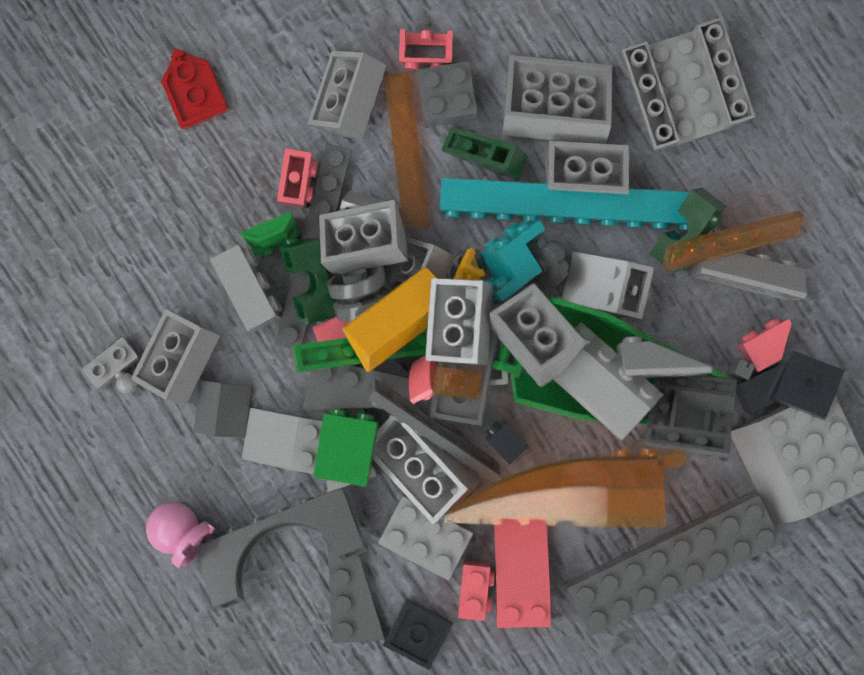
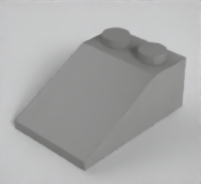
[242,408,322,474]

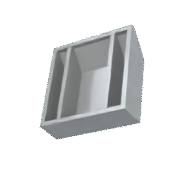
[731,396,864,526]

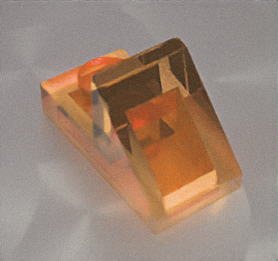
[432,366,482,399]

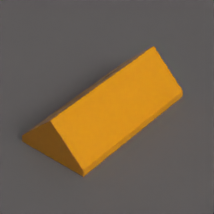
[342,267,437,372]

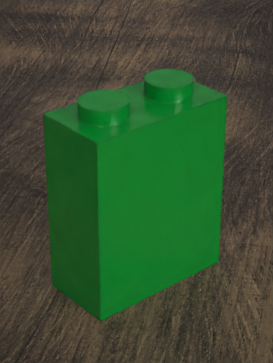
[313,408,379,487]

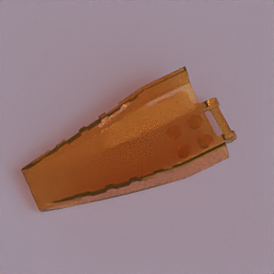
[443,449,686,527]

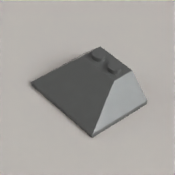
[644,375,737,458]

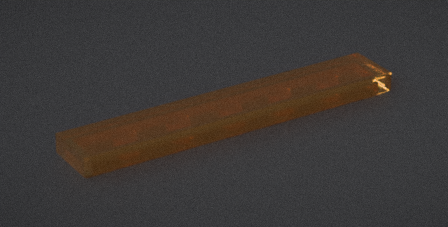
[662,211,804,271]

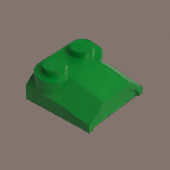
[241,211,302,259]

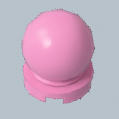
[146,502,215,569]

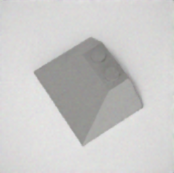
[616,337,712,377]

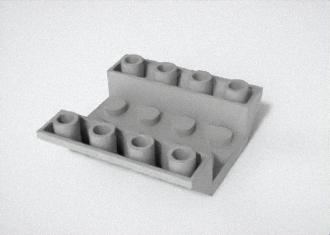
[621,17,755,150]

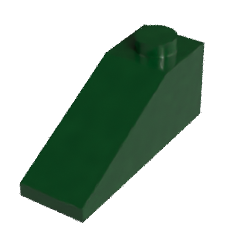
[441,127,528,180]

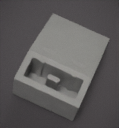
[562,252,654,321]

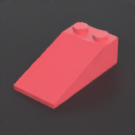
[494,516,551,628]

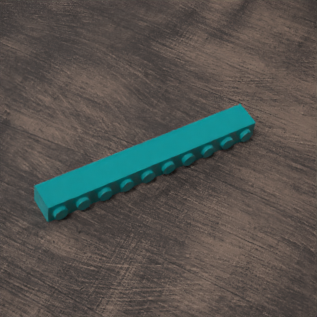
[440,178,689,231]

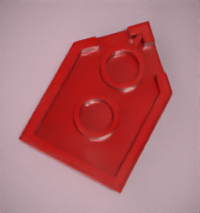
[161,48,229,130]

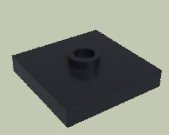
[773,350,845,420]
[383,597,454,670]

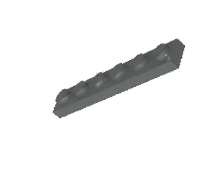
[368,378,501,483]

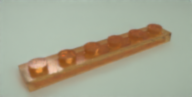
[383,72,430,230]

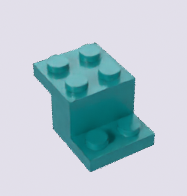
[478,220,545,302]

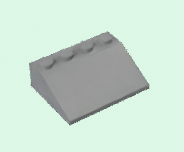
[502,55,612,144]

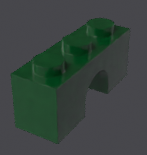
[650,188,727,273]
[280,238,336,325]

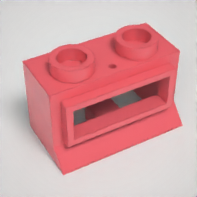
[399,29,453,70]

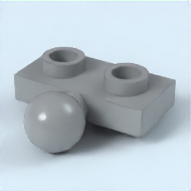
[82,337,141,394]

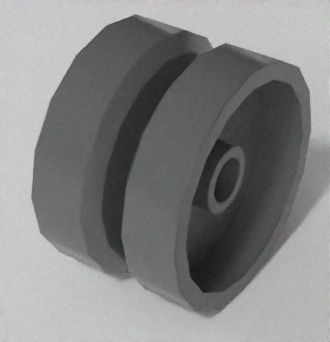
[326,266,390,322]

